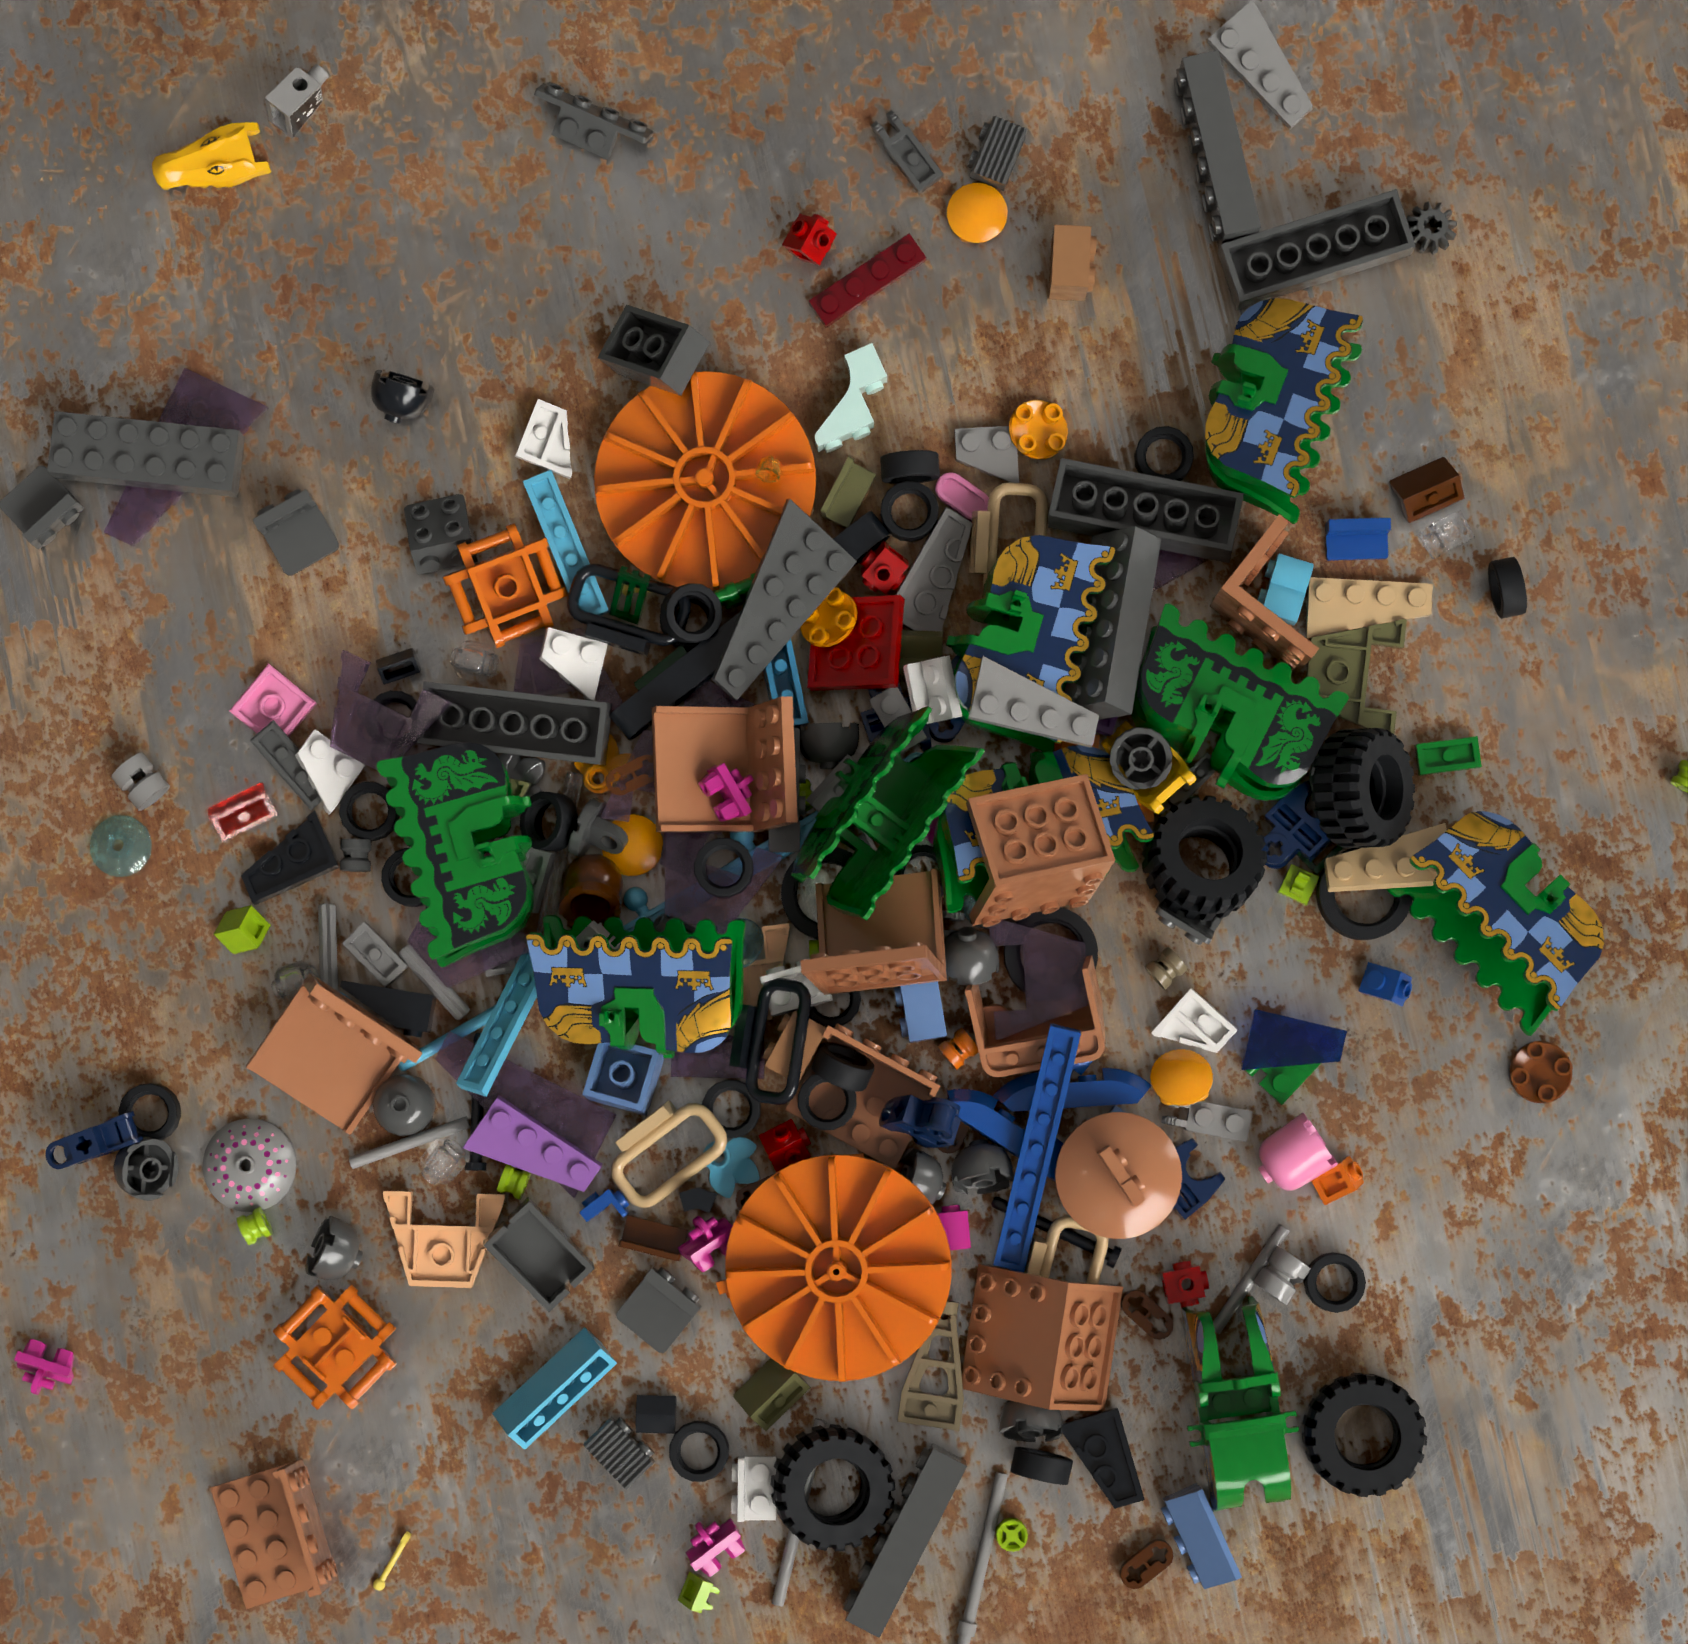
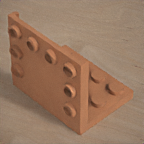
[1210,514,1320,674]
[652,696,798,832]
[966,774,1115,927]
[800,868,947,995]
[246,973,422,1135]
[785,1023,940,1170]
[962,1264,1123,1411]
[211,1459,338,1609]

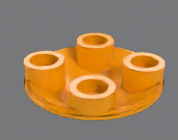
[947,183,1008,243]
[1009,400,1068,460]
[800,587,857,647]
[602,814,663,876]
[1150,1049,1213,1106]

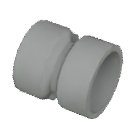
[111,752,170,811]
[1253,1246,1311,1305]

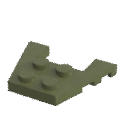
[1306,619,1407,734]

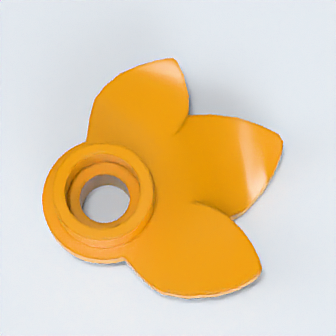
[574,733,635,794]

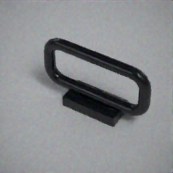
[567,564,691,657]
[729,978,811,1105]

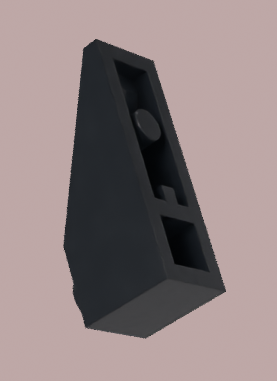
[340,980,436,1038]

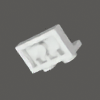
[903,655,962,724]
[759,958,833,1017]
[731,1456,776,1522]

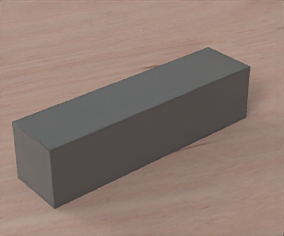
[1157,752,1216,817]

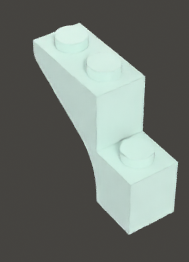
[815,343,887,453]

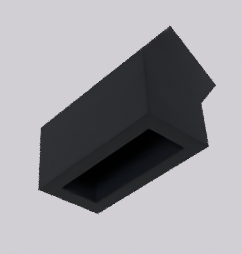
[376,648,420,685]
[679,1187,717,1213]
[635,1395,677,1434]

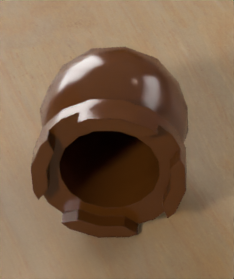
[559,854,623,928]

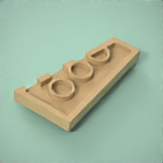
[1305,577,1433,639]
[1324,823,1447,892]

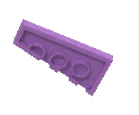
[463,1095,602,1192]

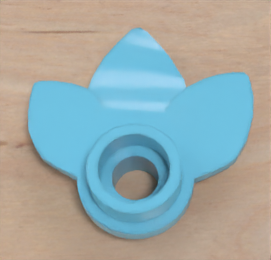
[703,1137,760,1198]

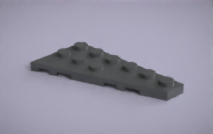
[712,498,857,700]

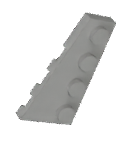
[1207,0,1313,130]
[895,507,973,631]
[968,656,1099,748]

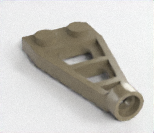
[897,1300,964,1431]

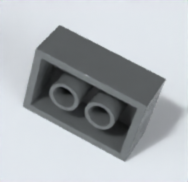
[597,304,710,396]

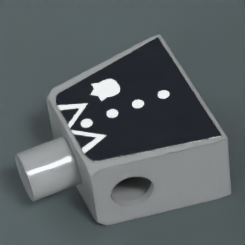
[265,64,329,139]

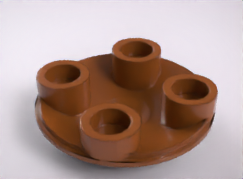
[1509,1041,1573,1103]

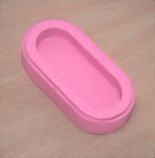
[935,473,989,522]

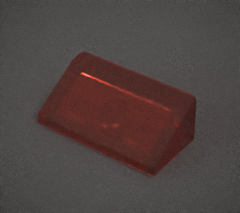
[207,782,278,842]

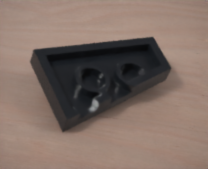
[241,810,340,905]
[1062,1408,1145,1509]

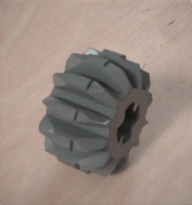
[1406,201,1457,255]

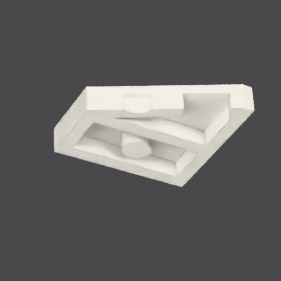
[515,399,572,479]
[539,627,608,701]
[295,729,365,814]
[1151,988,1238,1053]

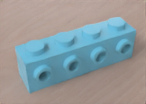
[492,1327,617,1450]

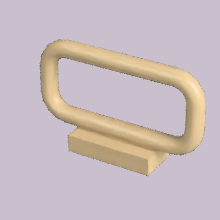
[969,482,1048,585]
[611,1100,727,1208]
[1024,1215,1109,1283]

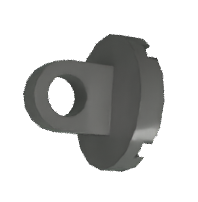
[568,798,628,857]

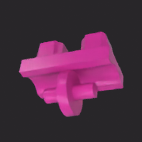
[698,763,754,822]
[678,1216,733,1272]
[14,1339,74,1395]
[685,1518,745,1577]

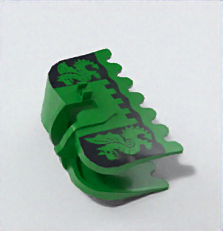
[1131,603,1349,801]
[791,706,985,920]
[376,742,534,968]

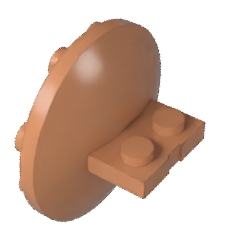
[1055,1112,1182,1239]

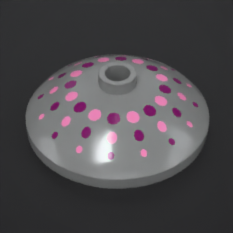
[203,1119,297,1212]

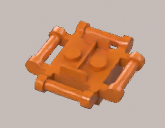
[442,523,568,649]
[273,1285,397,1410]

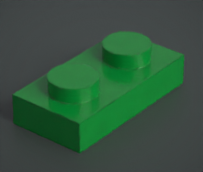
[1414,736,1482,776]

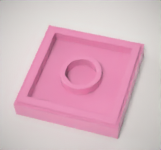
[229,663,317,737]

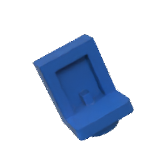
[1359,962,1412,1006]
[579,1189,630,1222]

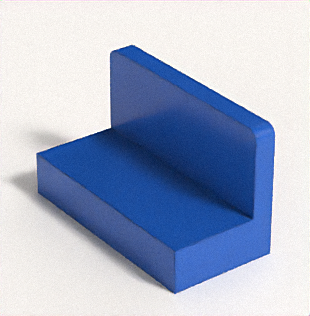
[1325,518,1391,561]

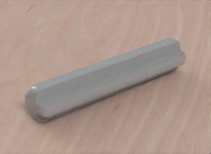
[318,903,338,991]
[399,943,470,1020]

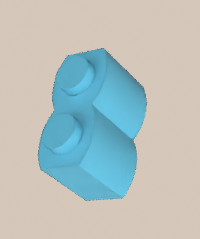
[1257,553,1314,626]

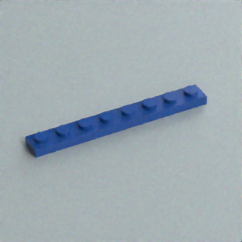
[993,1023,1081,1272]

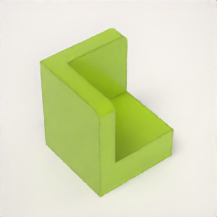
[213,905,271,954]

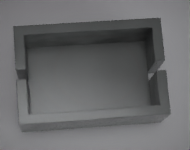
[483,1197,595,1312]

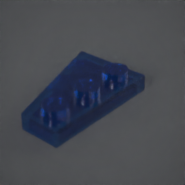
[1241,1009,1347,1070]

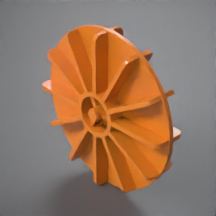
[594,371,816,591]
[725,1154,952,1382]

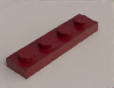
[809,233,927,328]

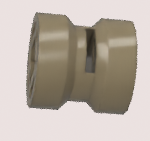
[1145,947,1188,990]

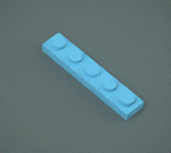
[523,470,610,624]
[456,948,537,1097]

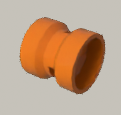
[938,1027,979,1070]

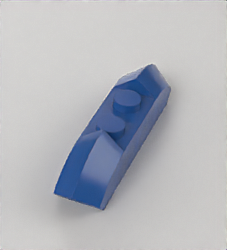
[993,1068,1152,1112]
[947,1089,1063,1181]

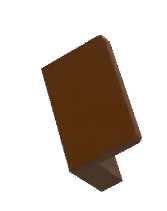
[1389,457,1465,523]
[618,1215,688,1262]

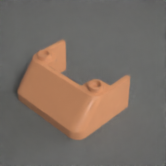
[965,955,1106,1077]

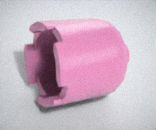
[1258,1112,1338,1191]

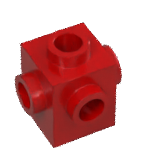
[782,213,837,266]
[860,541,909,595]
[758,1119,811,1172]
[1160,1260,1209,1307]

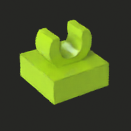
[1277,864,1319,906]
[677,1571,720,1613]

